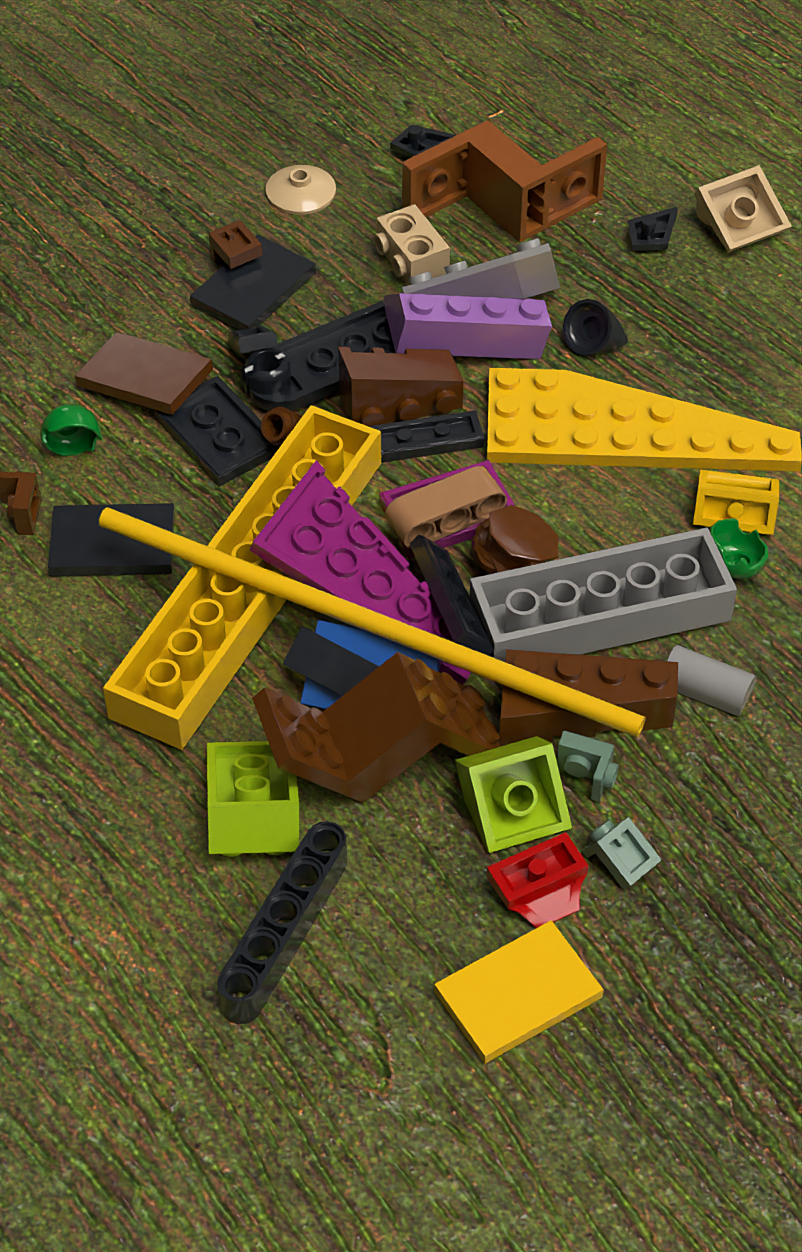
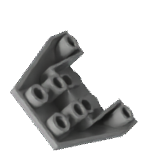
[402,238,560,299]

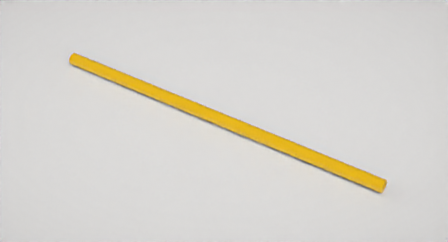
[99,507,646,738]

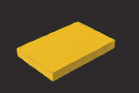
[434,920,604,1064]

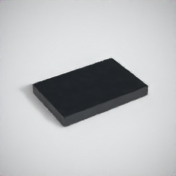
[190,235,316,330]
[154,376,280,487]
[48,503,175,576]

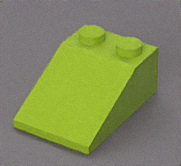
[207,741,299,857]

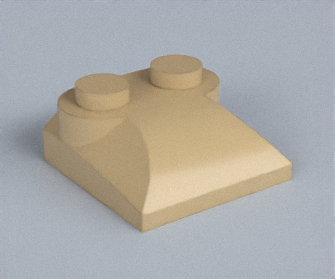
[694,165,792,252]

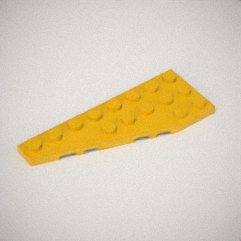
[487,368,802,472]

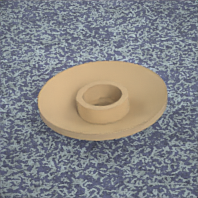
[266,165,336,215]

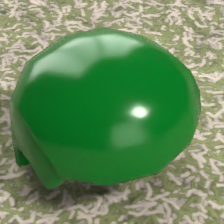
[40,404,102,456]
[709,518,768,579]

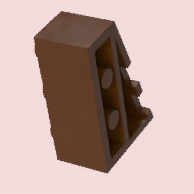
[338,347,464,426]

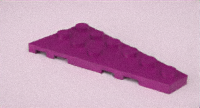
[250,460,472,685]

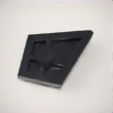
[390,125,456,158]
[627,207,678,251]

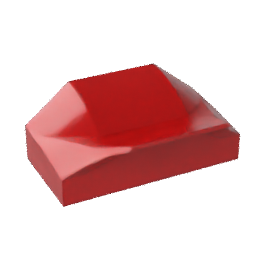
[486,832,589,928]

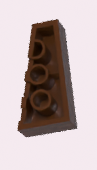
[499,649,678,747]

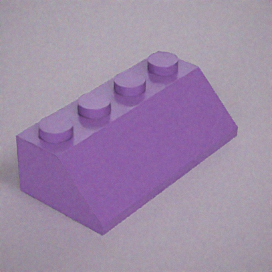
[383,293,552,359]

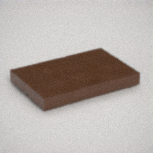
[75,332,213,415]

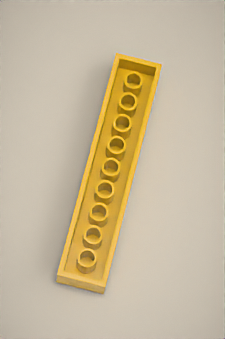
[103,405,381,750]

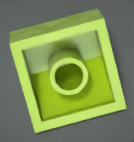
[455,736,572,853]

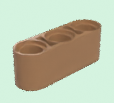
[385,466,507,548]

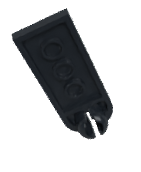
[242,301,396,411]

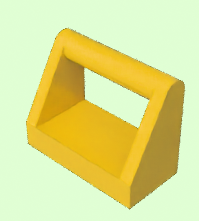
[693,469,779,535]

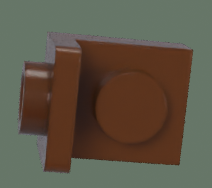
[208,220,263,269]
[0,471,42,535]

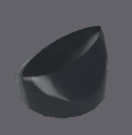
[562,299,628,356]

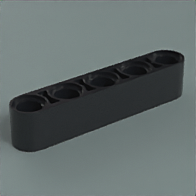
[217,821,347,1024]

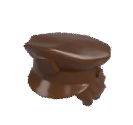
[471,505,559,574]

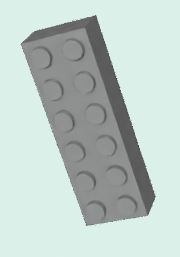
[470,527,737,662]

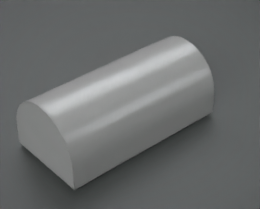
[667,645,757,717]

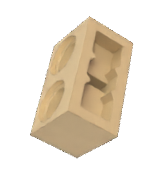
[374,204,450,286]

